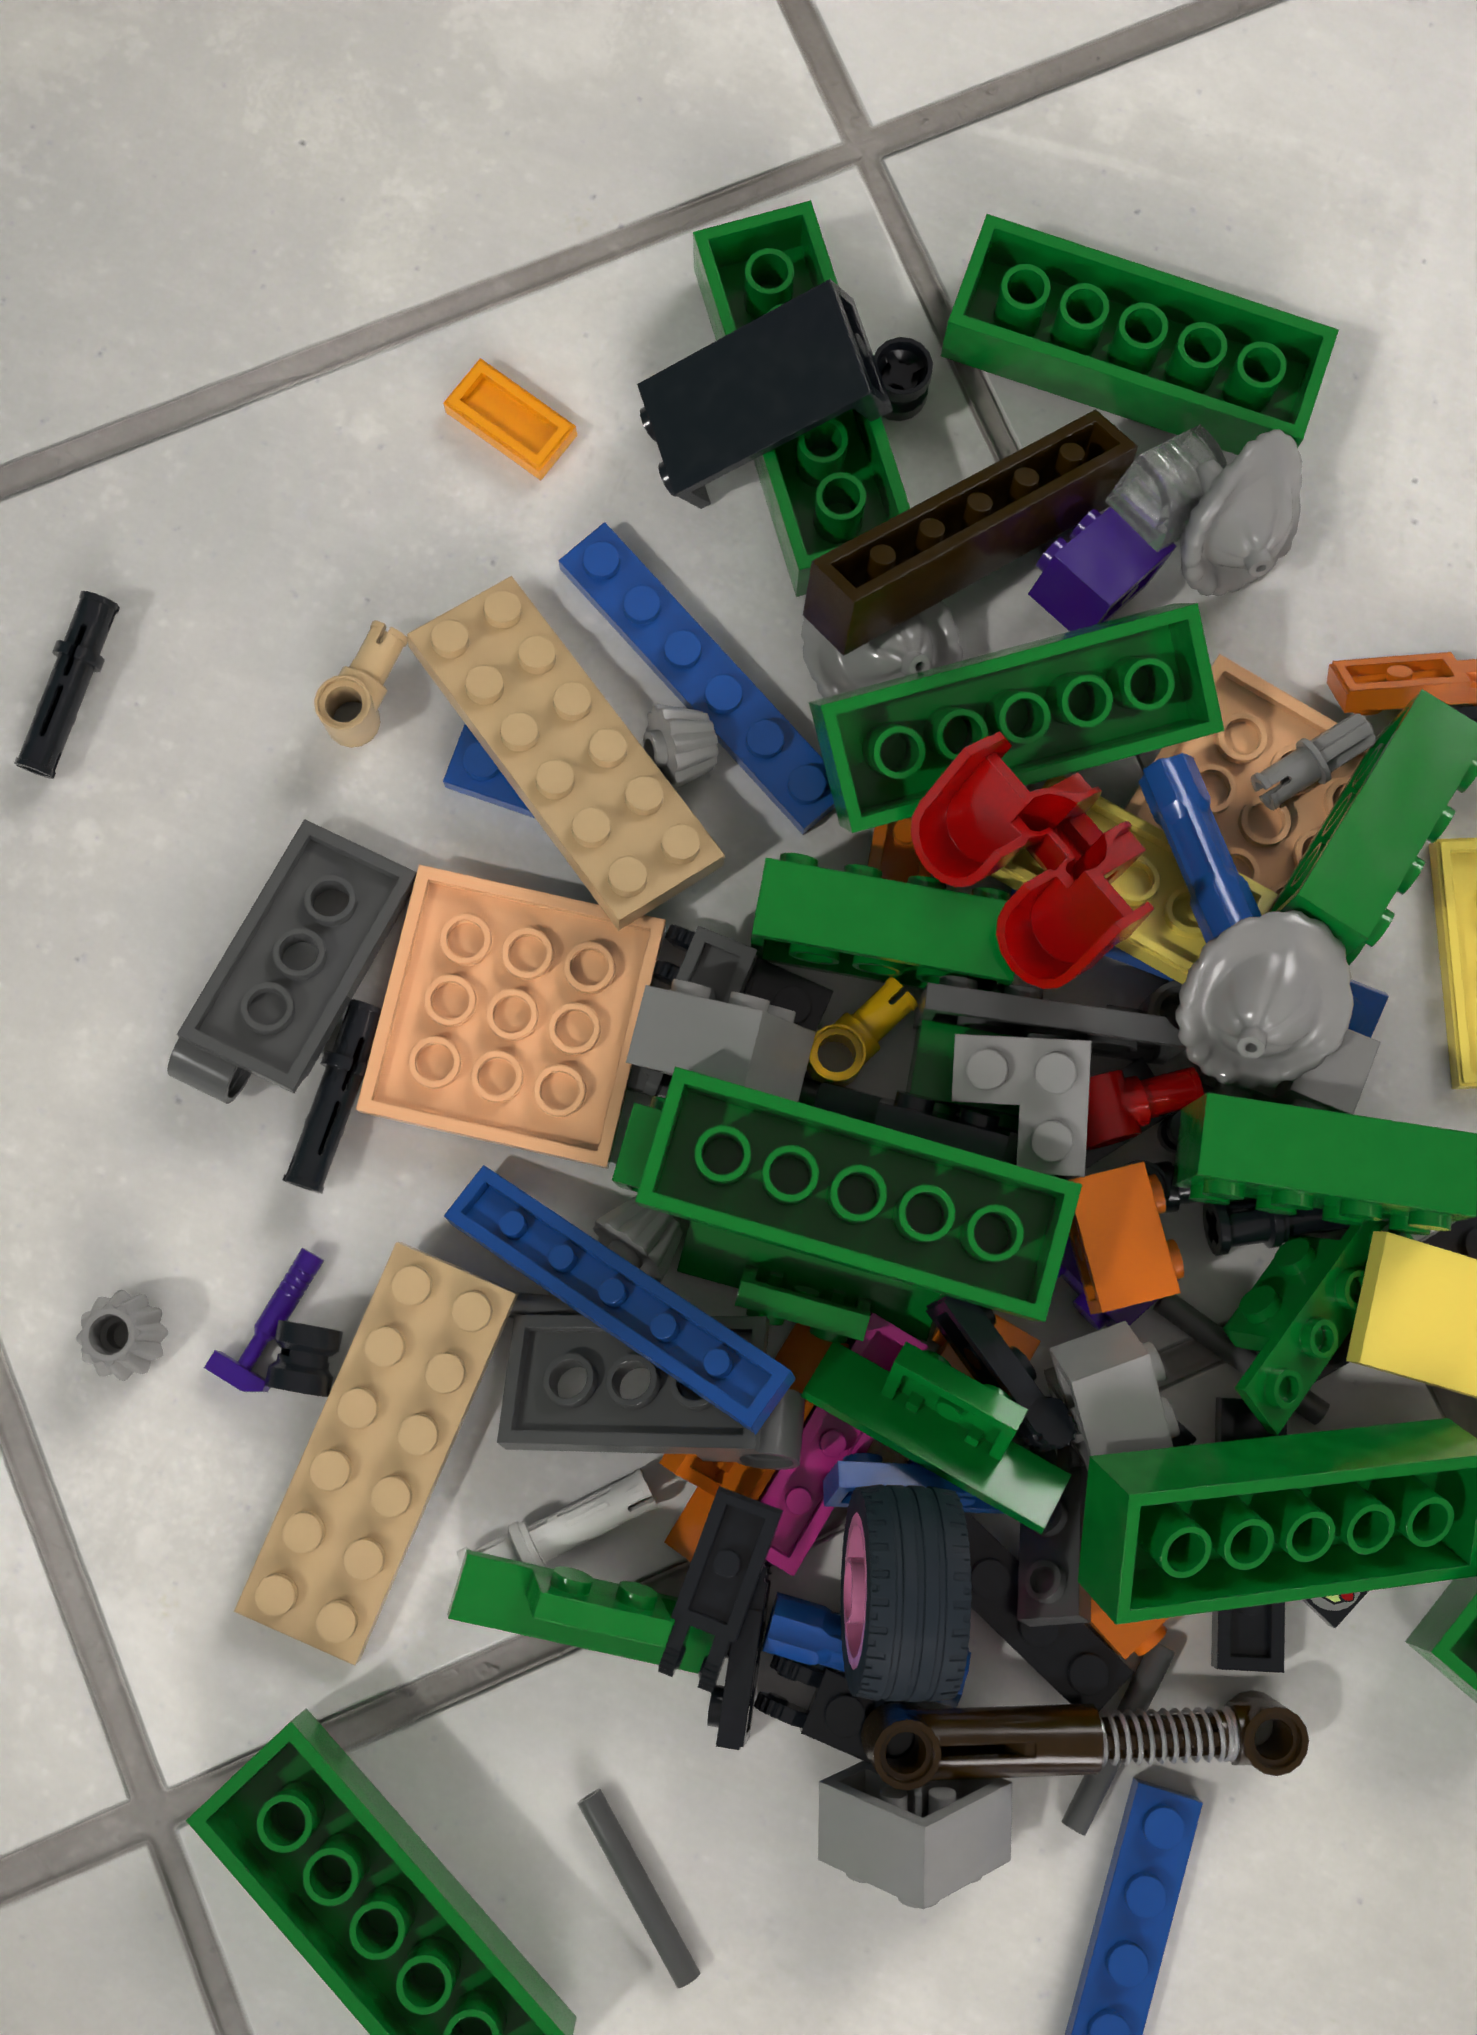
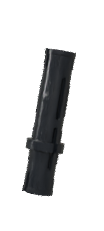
[14,591,120,779]
[282,999,382,1194]

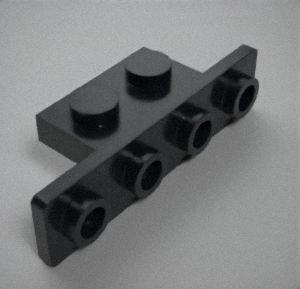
[814,1082,1066,1179]

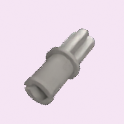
[1251,713,1376,811]

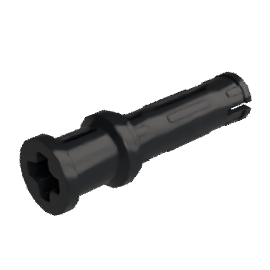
[1203,1199,1350,1256]

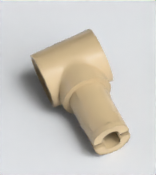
[314,620,408,748]

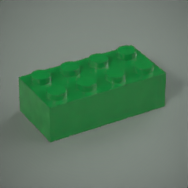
[1269,689,1477,965]
[751,853,1015,993]
[1172,1092,1477,1235]

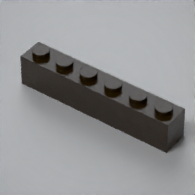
[803,409,1138,656]

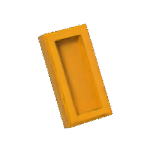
[443,358,577,481]

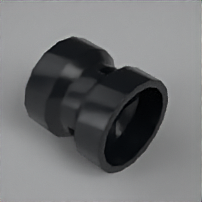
[874,337,933,421]
[264,1320,343,1397]

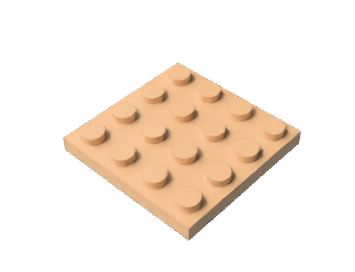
[1125,654,1368,912]
[356,864,666,1169]

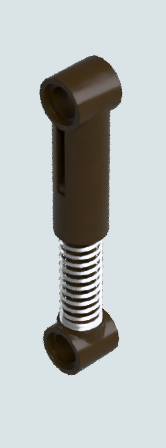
[860,1690,1309,1791]

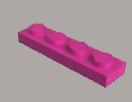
[758,1311,929,1577]

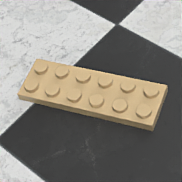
[407,576,725,931]
[234,1242,519,1665]

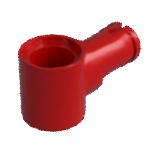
[1086,1067,1204,1150]

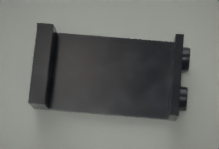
[637,279,893,509]

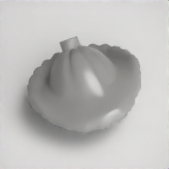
[1180,429,1302,596]
[801,601,963,698]
[1175,910,1354,1089]

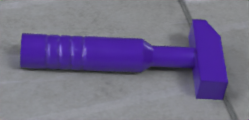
[204,1248,324,1392]

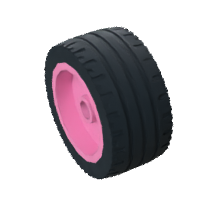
[840,1484,972,1702]

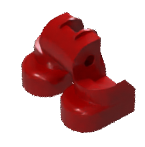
[911,731,1155,989]

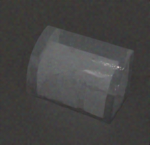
[1105,425,1227,552]

